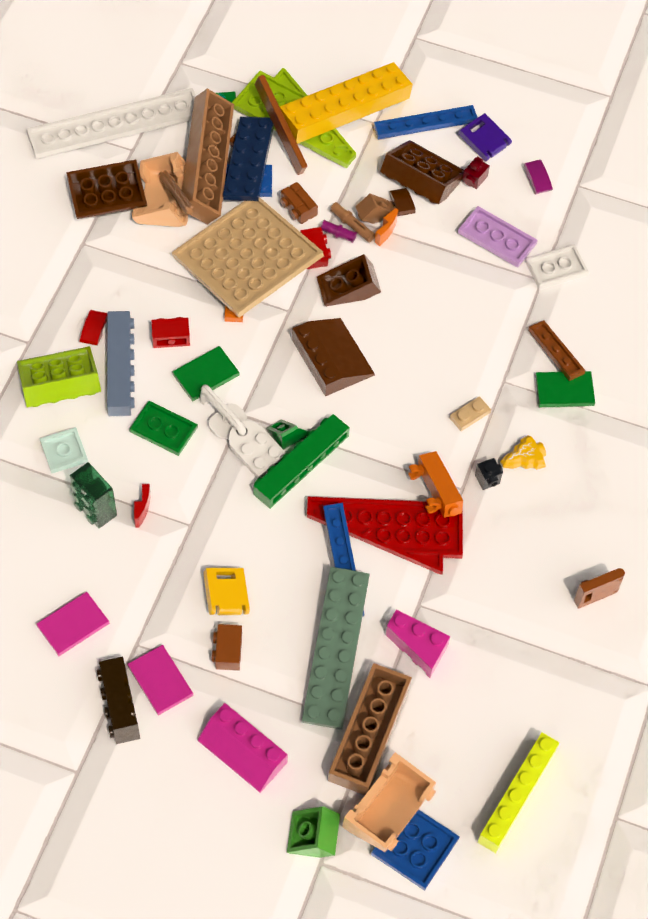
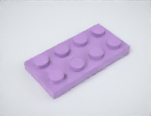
[458,206,538,267]

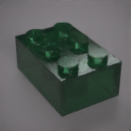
[69,462,117,529]

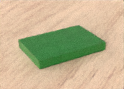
[172,346,240,402]
[535,371,596,408]
[129,401,198,456]

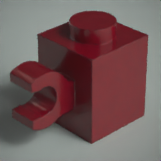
[462,156,490,190]

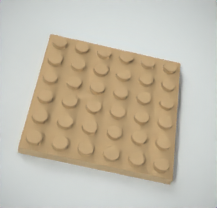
[172,197,324,318]

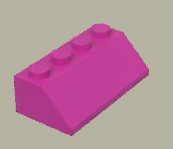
[198,703,288,793]

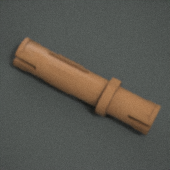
[330,202,375,243]

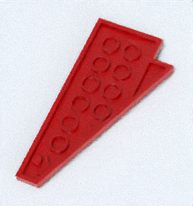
[307,497,463,575]

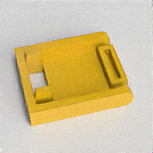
[203,568,250,615]

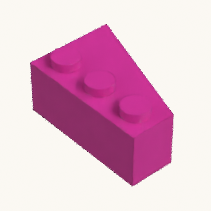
[386,609,450,678]

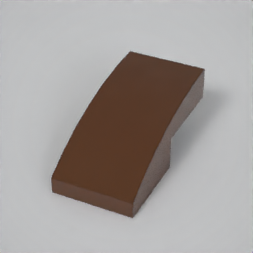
[389,188,416,216]

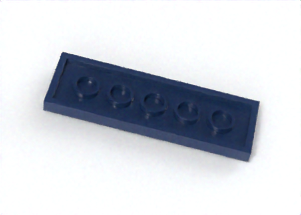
[223,117,274,201]

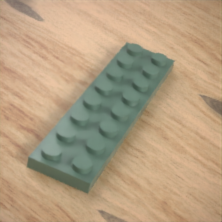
[302,567,370,730]

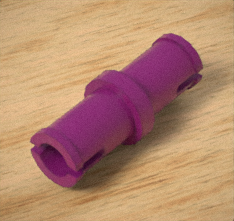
[321,219,357,243]

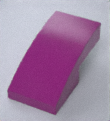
[524,159,553,195]

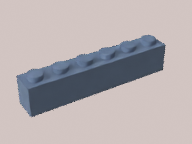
[107,311,135,417]

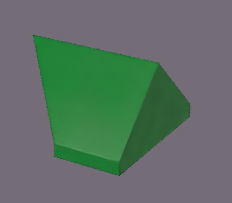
[266,419,310,450]

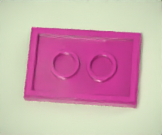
[36,592,110,656]
[127,645,194,716]

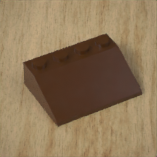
[380,140,464,205]
[66,159,147,219]
[292,318,375,397]

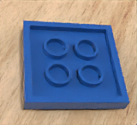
[371,810,460,891]

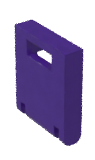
[459,113,512,162]

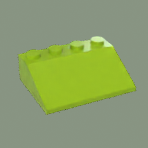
[17,346,101,407]

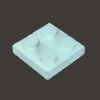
[40,427,88,474]

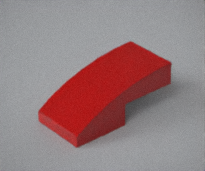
[80,310,108,346]
[134,484,151,528]

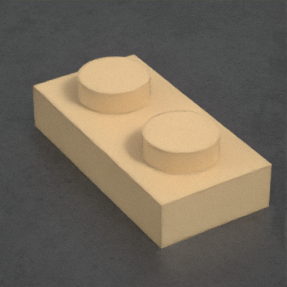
[450,396,491,432]

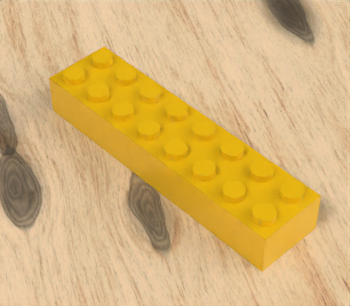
[280,62,413,144]

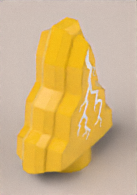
[500,435,546,470]

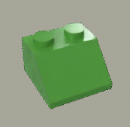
[287,806,340,858]

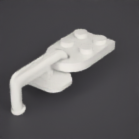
[199,384,286,479]

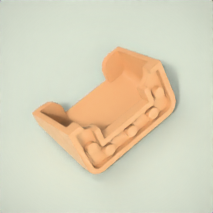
[132,152,189,227]
[342,752,436,852]

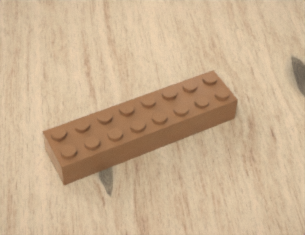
[180,88,234,225]

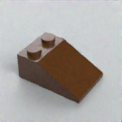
[317,254,381,307]

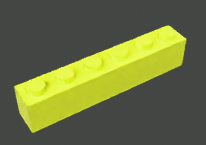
[477,732,560,854]

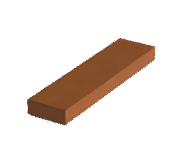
[528,320,585,381]

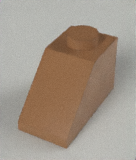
[355,193,395,224]

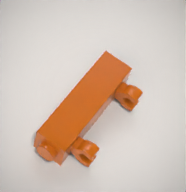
[408,451,463,518]

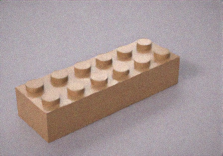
[328,663,412,795]

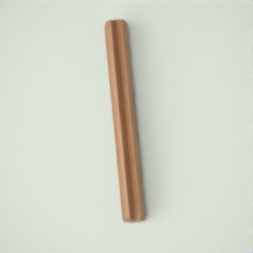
[159,170,194,214]

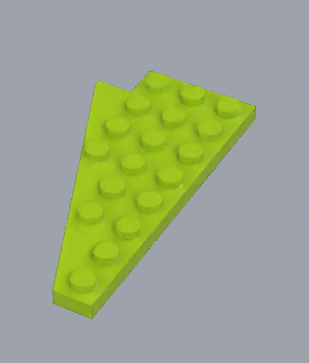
[232,68,356,168]

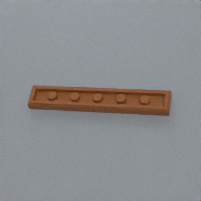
[254,75,308,175]

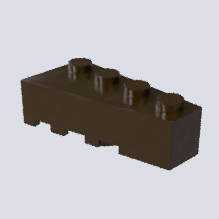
[96,656,141,745]

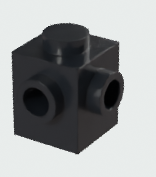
[475,458,503,490]

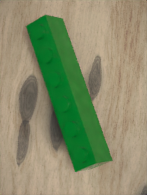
[253,414,350,509]

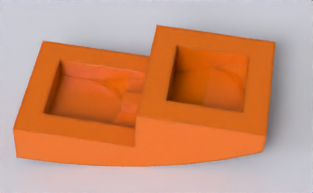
[375,208,398,246]

